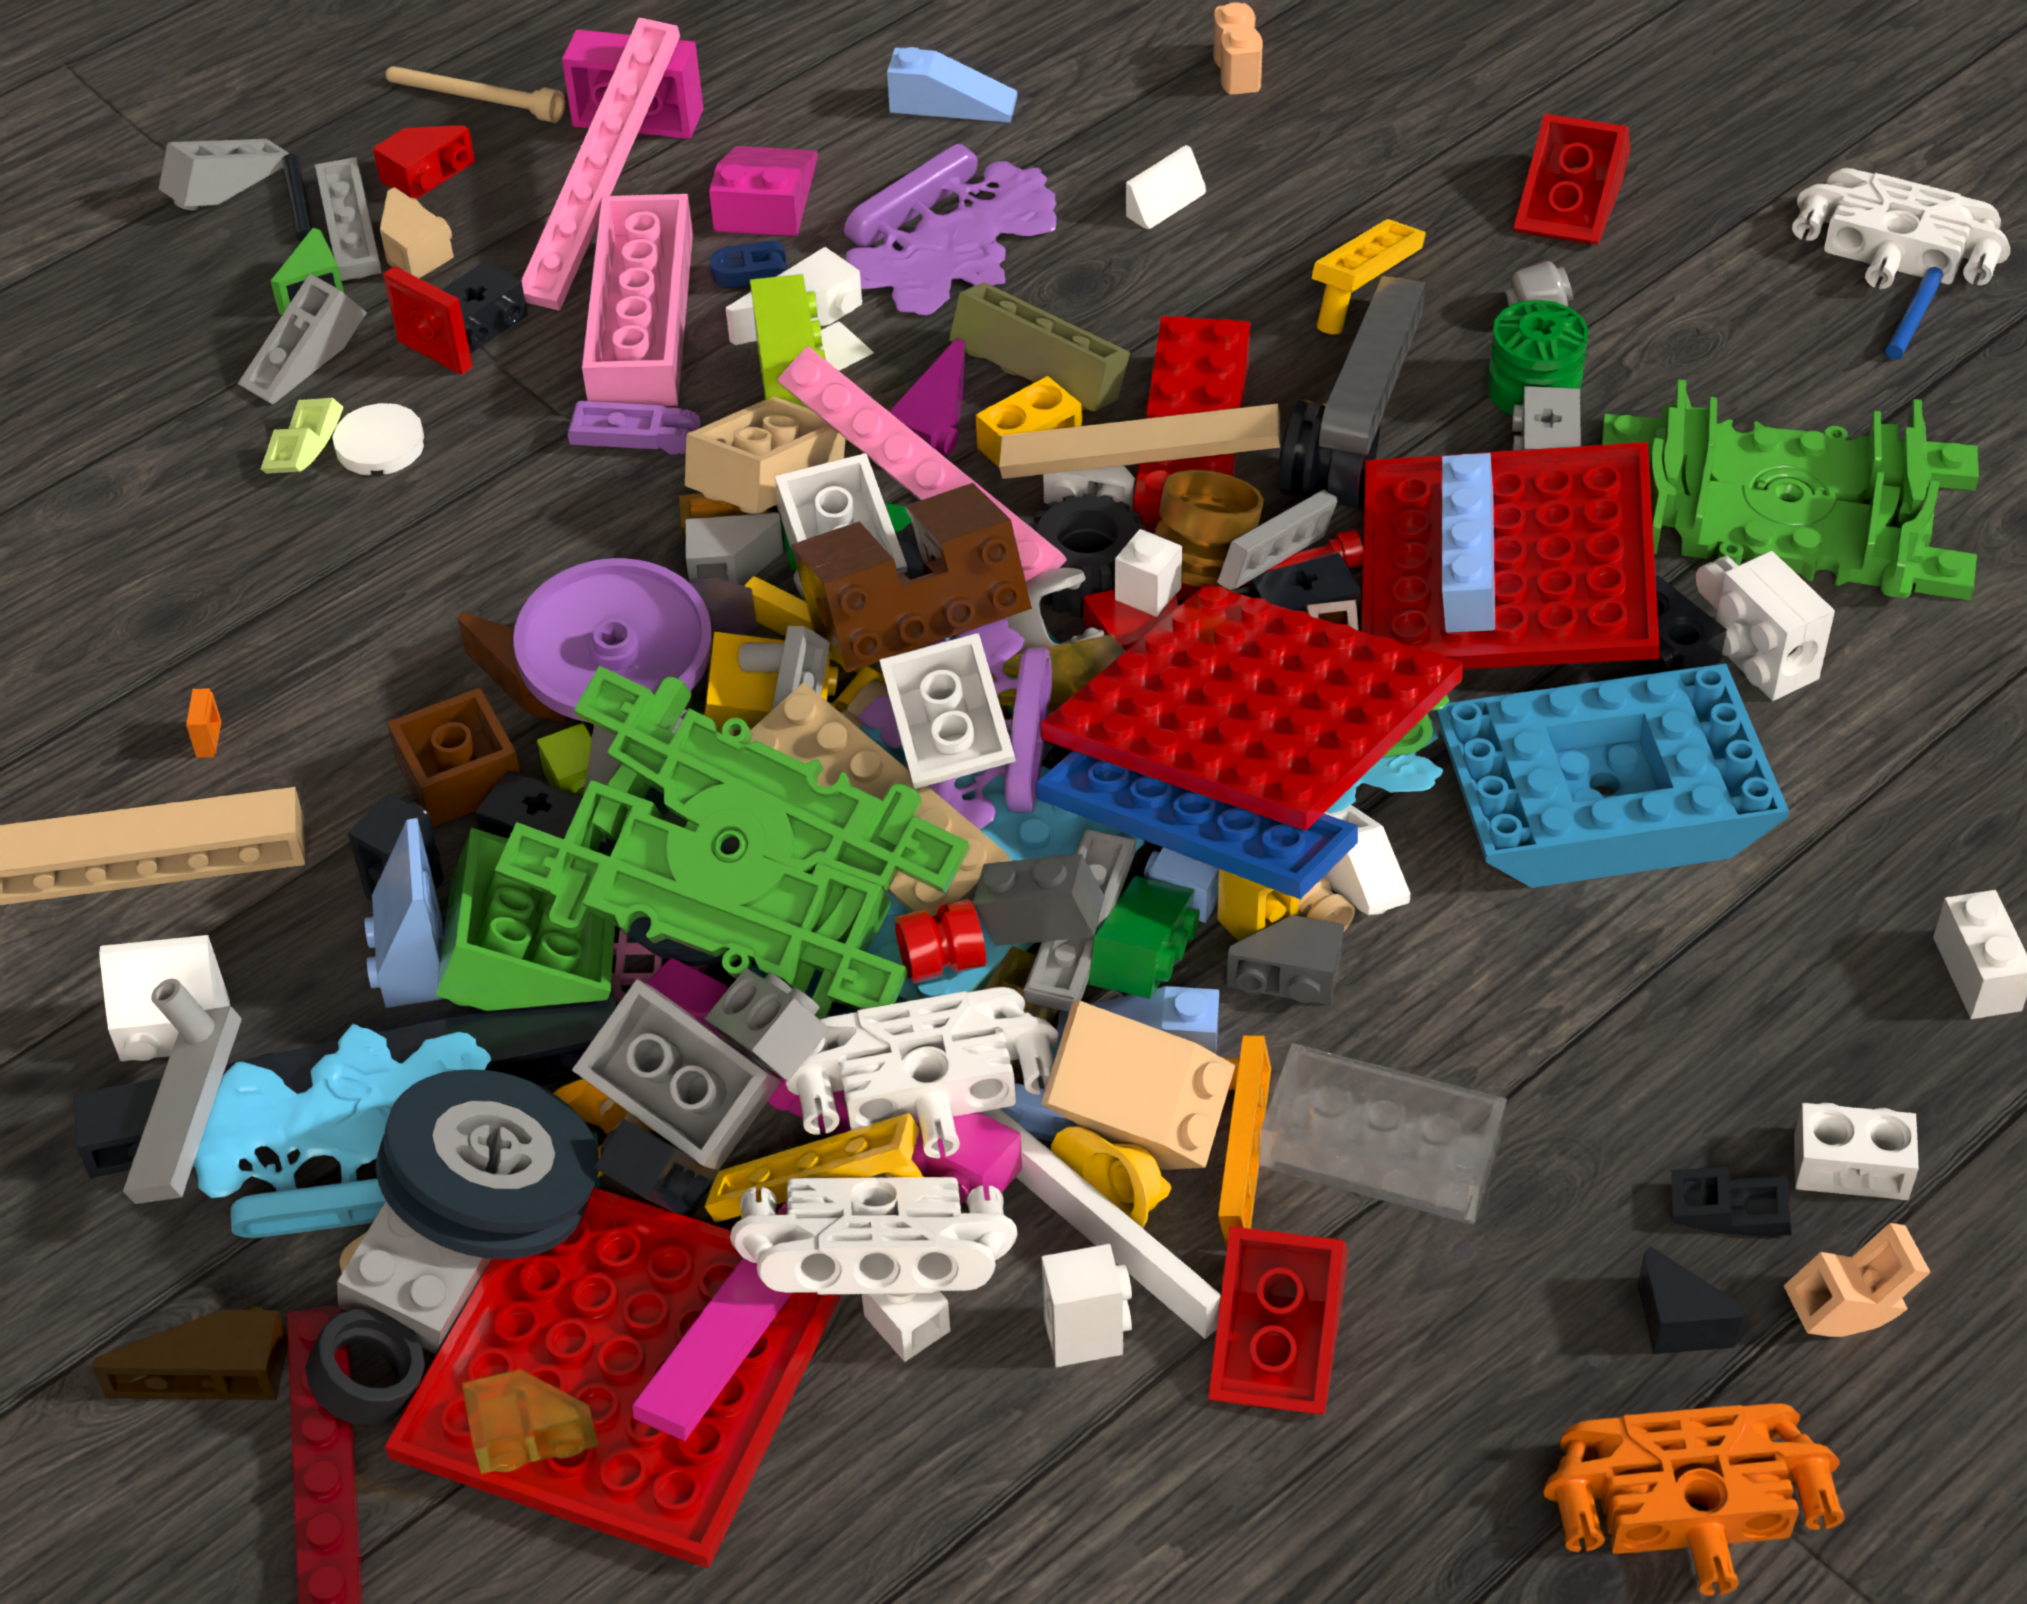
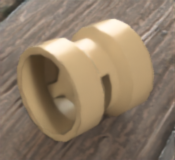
[1298,877,1355,931]

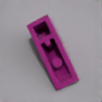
[889,338,966,456]

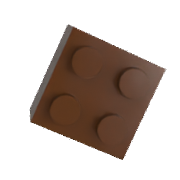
[387,687,521,828]

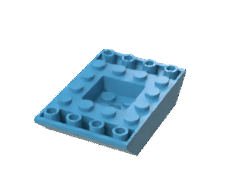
[1434,663,1789,888]

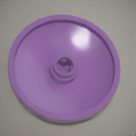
[513,558,712,722]

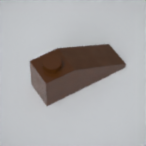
[457,612,571,724]

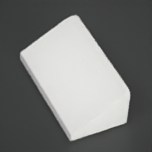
[1126,145,1206,229]

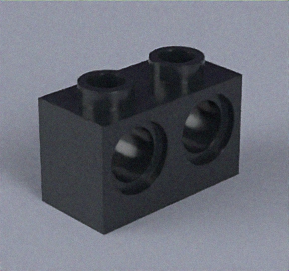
[1645,575,1727,673]
[595,1118,718,1218]

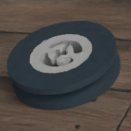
[376,1069,599,1259]

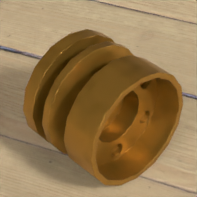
[1154,470,1264,588]

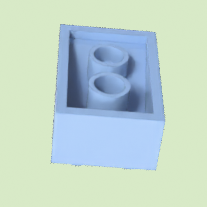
[364,818,445,1008]

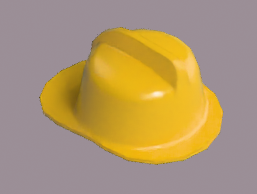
[1051,1126,1171,1228]

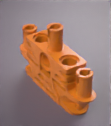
[1543,1403,1844,1596]

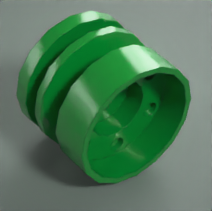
[1487,300,1589,416]

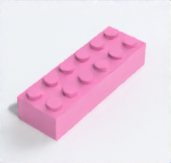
[582,194,693,407]

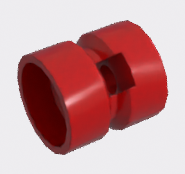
[894,899,986,984]

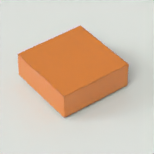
[186,688,222,758]

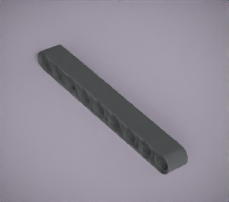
[1319,275,1427,455]

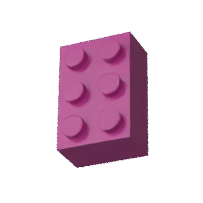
[562,29,703,139]

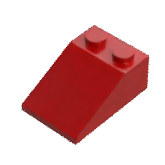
[1514,113,1631,245]
[1208,1226,1349,1416]

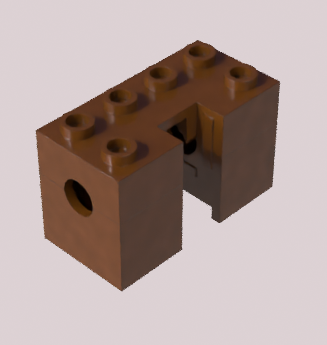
[791,483,1032,673]

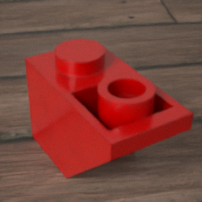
[373,125,475,199]

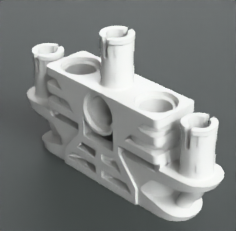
[1792,168,2010,289]
[786,987,1059,1158]
[730,1173,1018,1294]

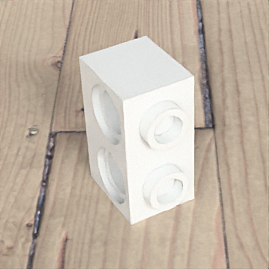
[1794,1103,1919,1200]

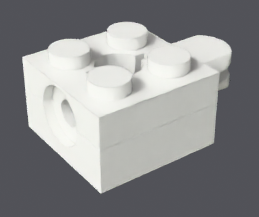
[1696,551,1835,701]

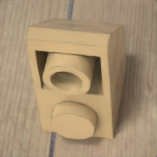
[380,187,454,278]

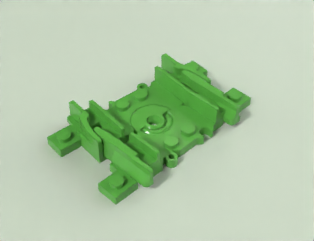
[1602,379,1979,601]
[495,665,971,1020]

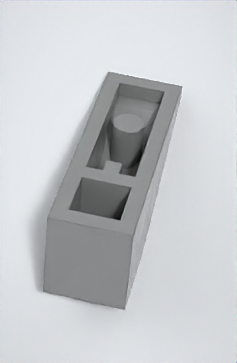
[158,139,290,210]
[238,274,367,405]

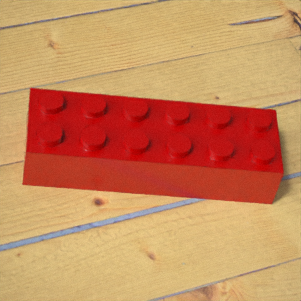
[1133,316,1250,534]

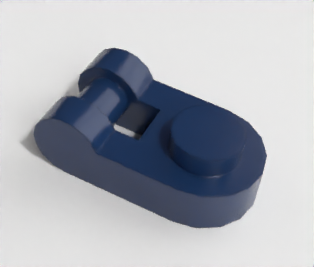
[709,241,789,288]

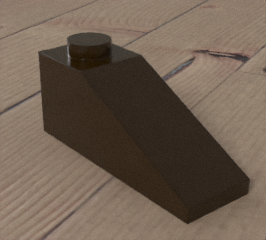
[93,1306,288,1400]

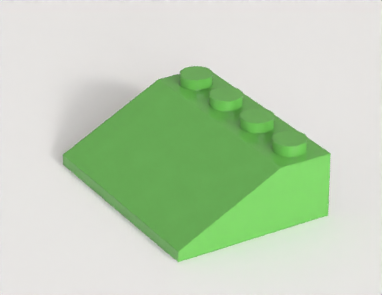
[435,828,615,1011]

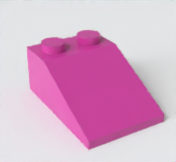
[709,146,818,236]

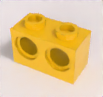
[976,376,1082,467]

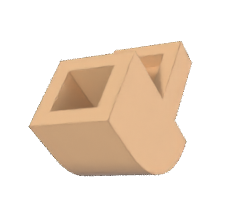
[1784,1223,1931,1337]

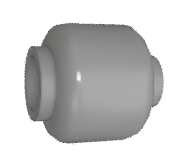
[1505,261,1574,307]

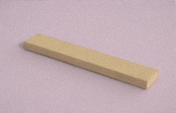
[999,404,1280,479]

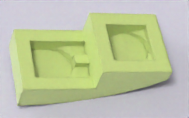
[261,398,343,474]

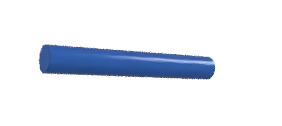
[1885,267,1944,360]

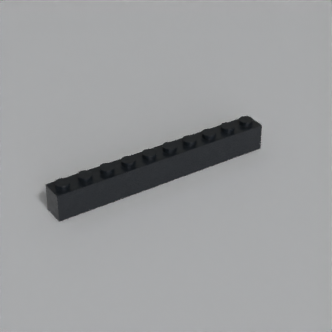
[74,985,616,1178]

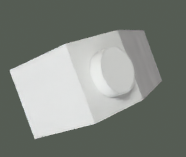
[726,247,862,345]

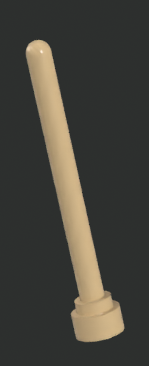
[385,66,565,123]

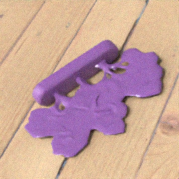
[844,144,1056,315]
[856,618,1052,829]

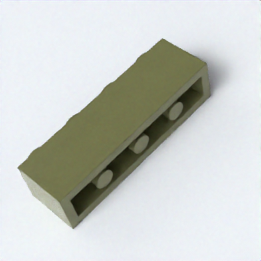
[949,282,1130,412]

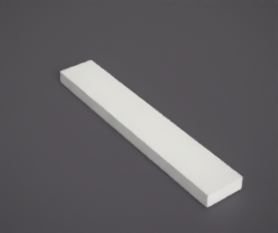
[980,1108,1220,1339]

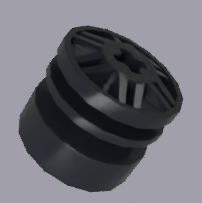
[1279,398,1381,509]

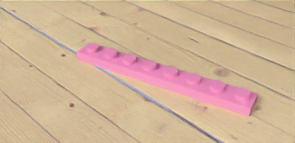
[521,18,680,311]
[777,346,1067,582]

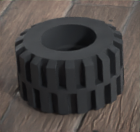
[1029,494,1147,618]

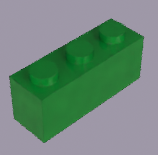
[1088,876,1200,999]

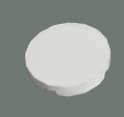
[332,403,424,475]

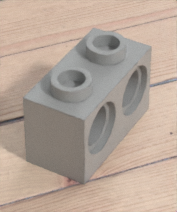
[704,968,830,1081]

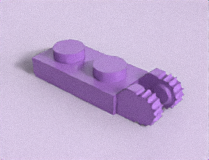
[568,401,701,455]

